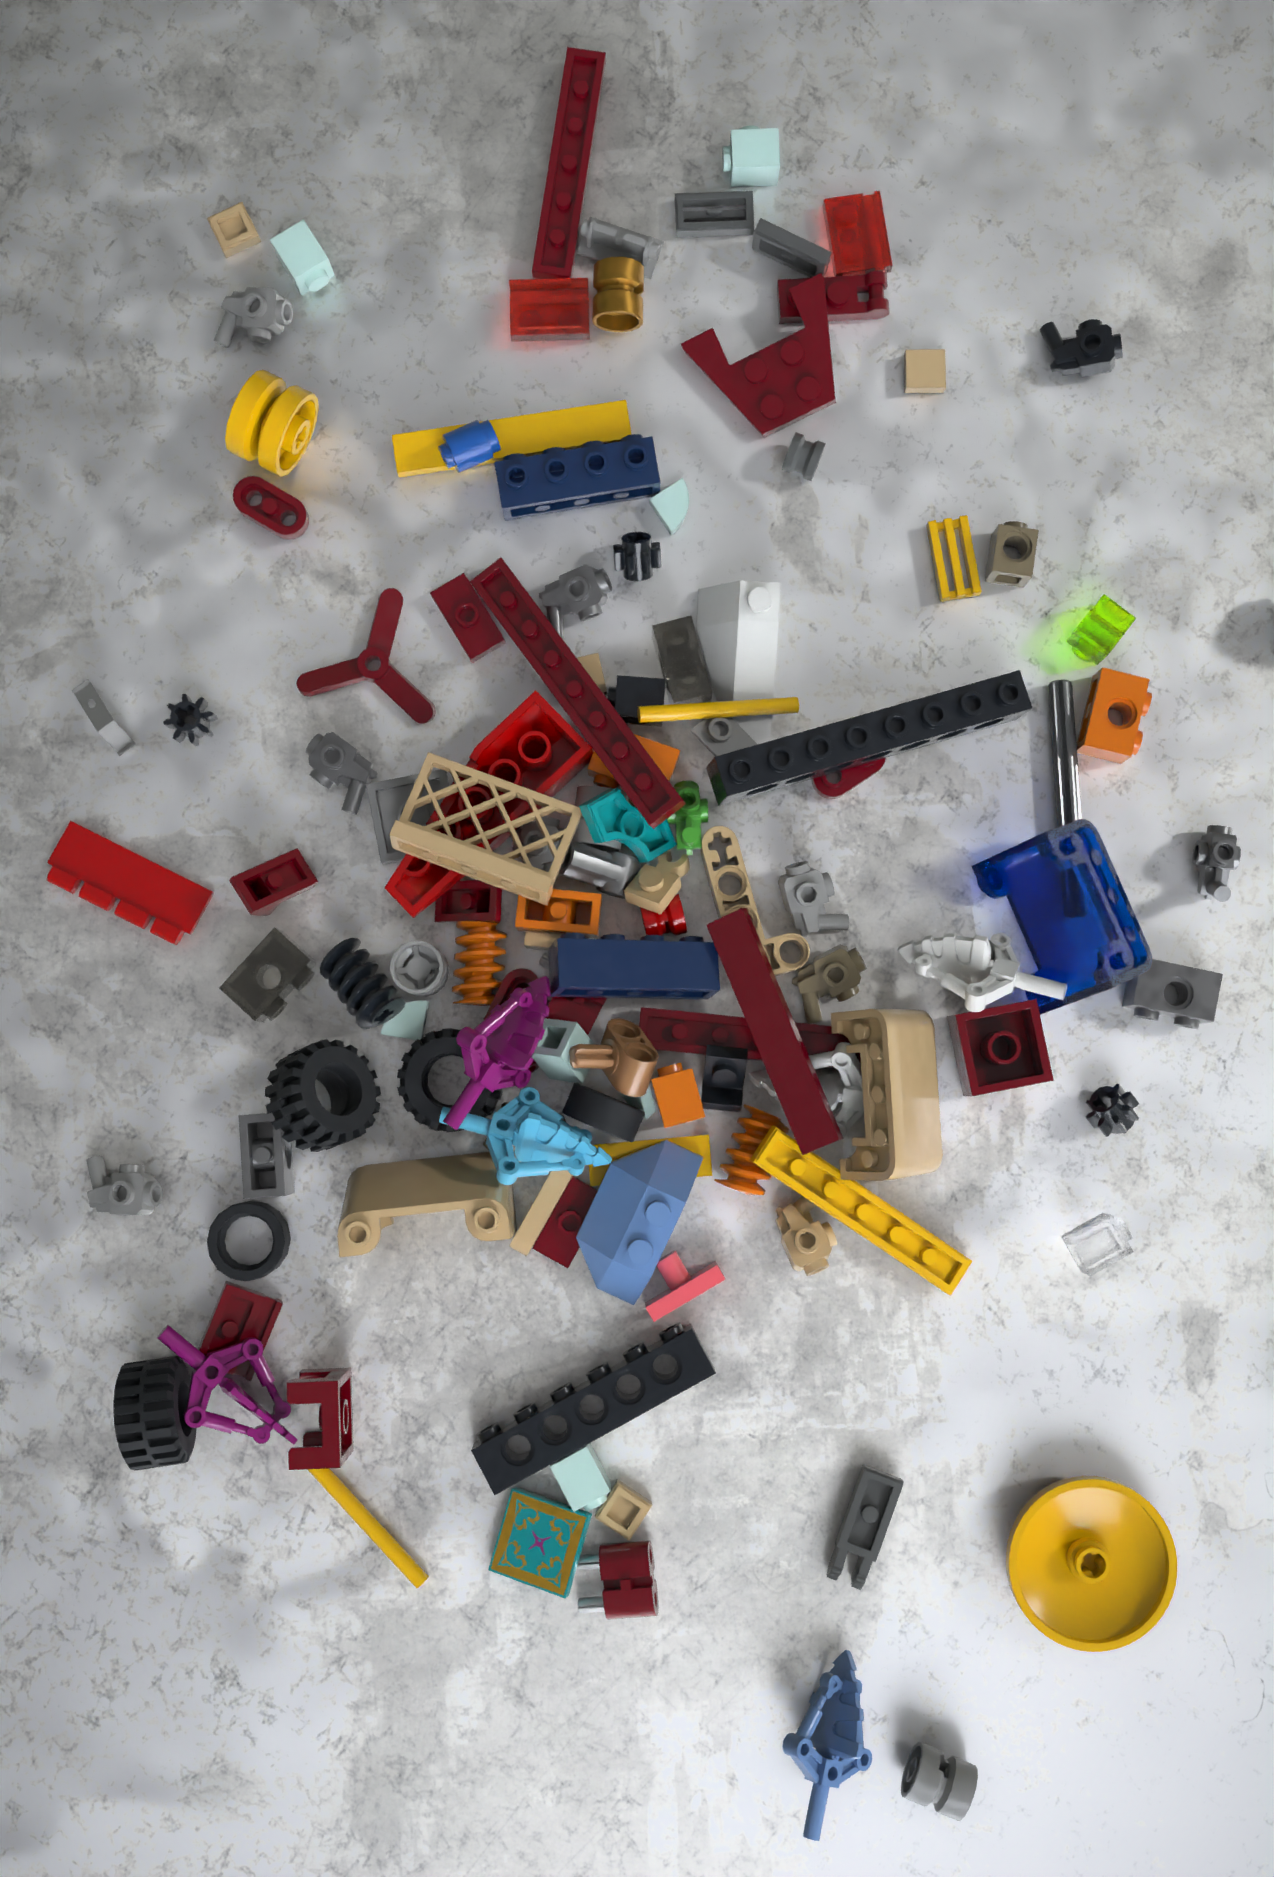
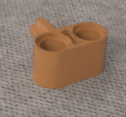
[569,1018,659,1097]

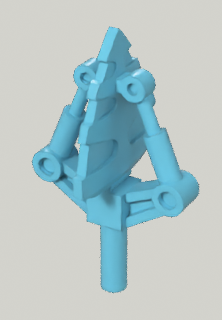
[439,1087,612,1185]

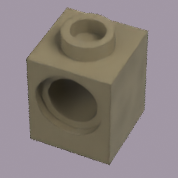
[985,521,1039,588]

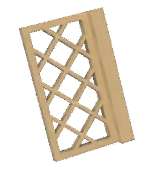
[389,752,582,905]

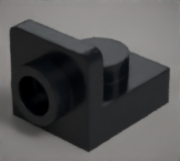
[701,1045,748,1112]

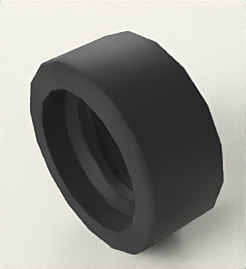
[562,1083,645,1142]
[207,1200,291,1282]

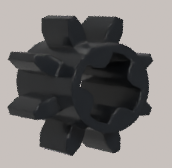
[613,532,662,581]
[163,694,218,746]
[1085,1084,1139,1137]

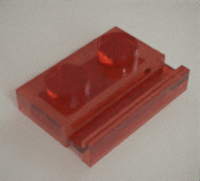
[822,191,893,277]
[509,278,590,342]

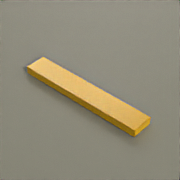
[392,400,632,478]
[750,1126,972,1296]

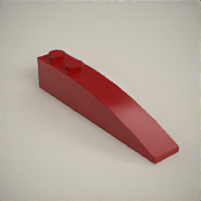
[384,690,593,918]

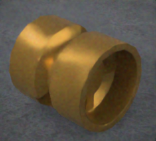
[592,257,644,332]

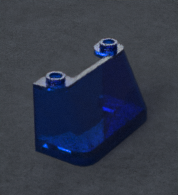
[972,819,1152,1015]

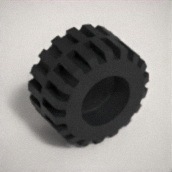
[397,1028,503,1132]
[265,1039,381,1152]
[113,1356,197,1471]

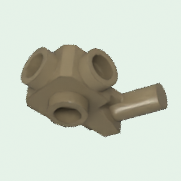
[792,944,867,1024]

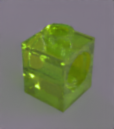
[1066,594,1136,665]

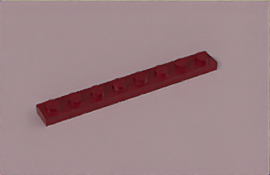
[470,557,686,829]

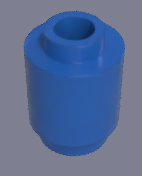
[438,420,501,473]

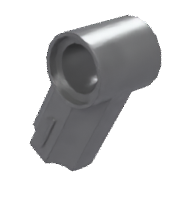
[558,841,641,899]

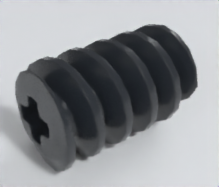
[320,938,406,1029]

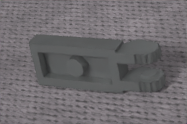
[826,1464,904,1590]

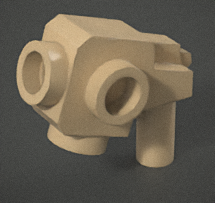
[775,1196,837,1276]

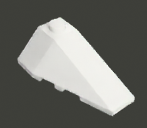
[696,580,781,744]

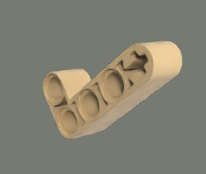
[700,826,810,976]

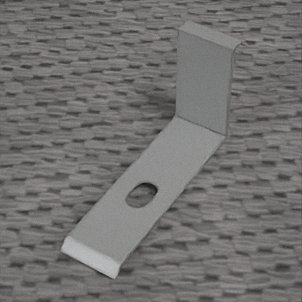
[72,679,136,756]

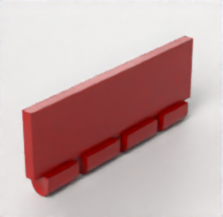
[47,821,214,945]

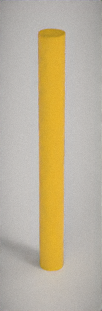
[637,697,799,723]
[307,1468,429,1588]

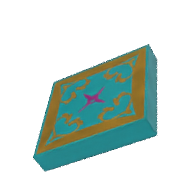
[488,1487,592,1598]

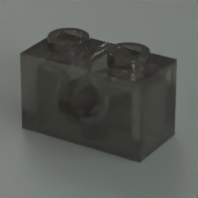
[652,615,713,704]
[219,927,318,1022]

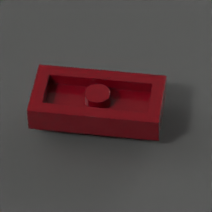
[430,573,506,663]
[532,1176,598,1269]

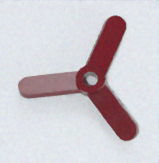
[296,588,436,724]

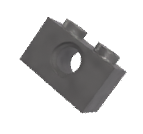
[1122,957,1223,1029]
[238,1113,295,1199]

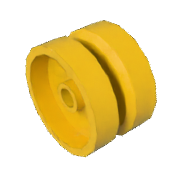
[225,370,319,477]

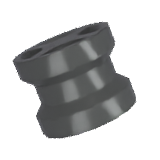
[782,432,826,481]

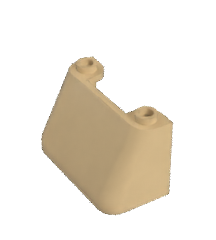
[831,1009,943,1181]
[337,1152,517,1258]

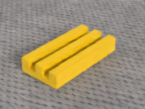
[926,515,982,602]

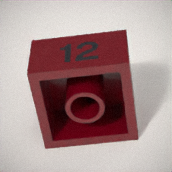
[947,999,1054,1096]

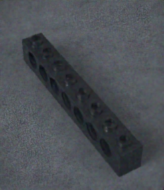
[706,670,1032,806]

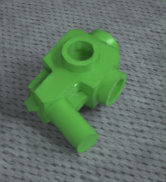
[667,781,708,855]

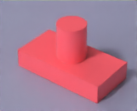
[645,1251,726,1322]

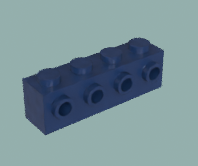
[494,434,661,521]
[548,933,720,999]

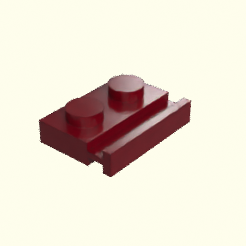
[198,1281,283,1381]

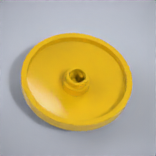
[1006,1476,1177,1652]

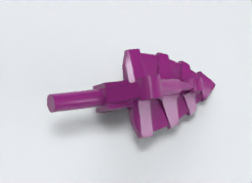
[443,976,550,1130]
[157,1325,298,1445]

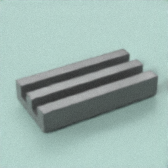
[674,191,754,238]
[752,218,832,278]

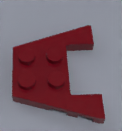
[681,273,836,438]

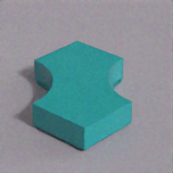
[579,788,677,863]

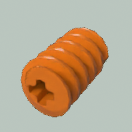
[452,921,507,1006]
[714,1104,789,1195]

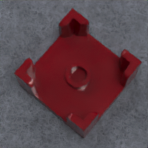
[287,1368,354,1470]

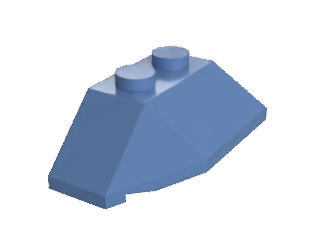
[576,1140,703,1305]

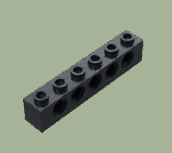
[471,1322,716,1495]

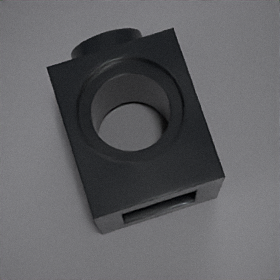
[608,675,666,727]

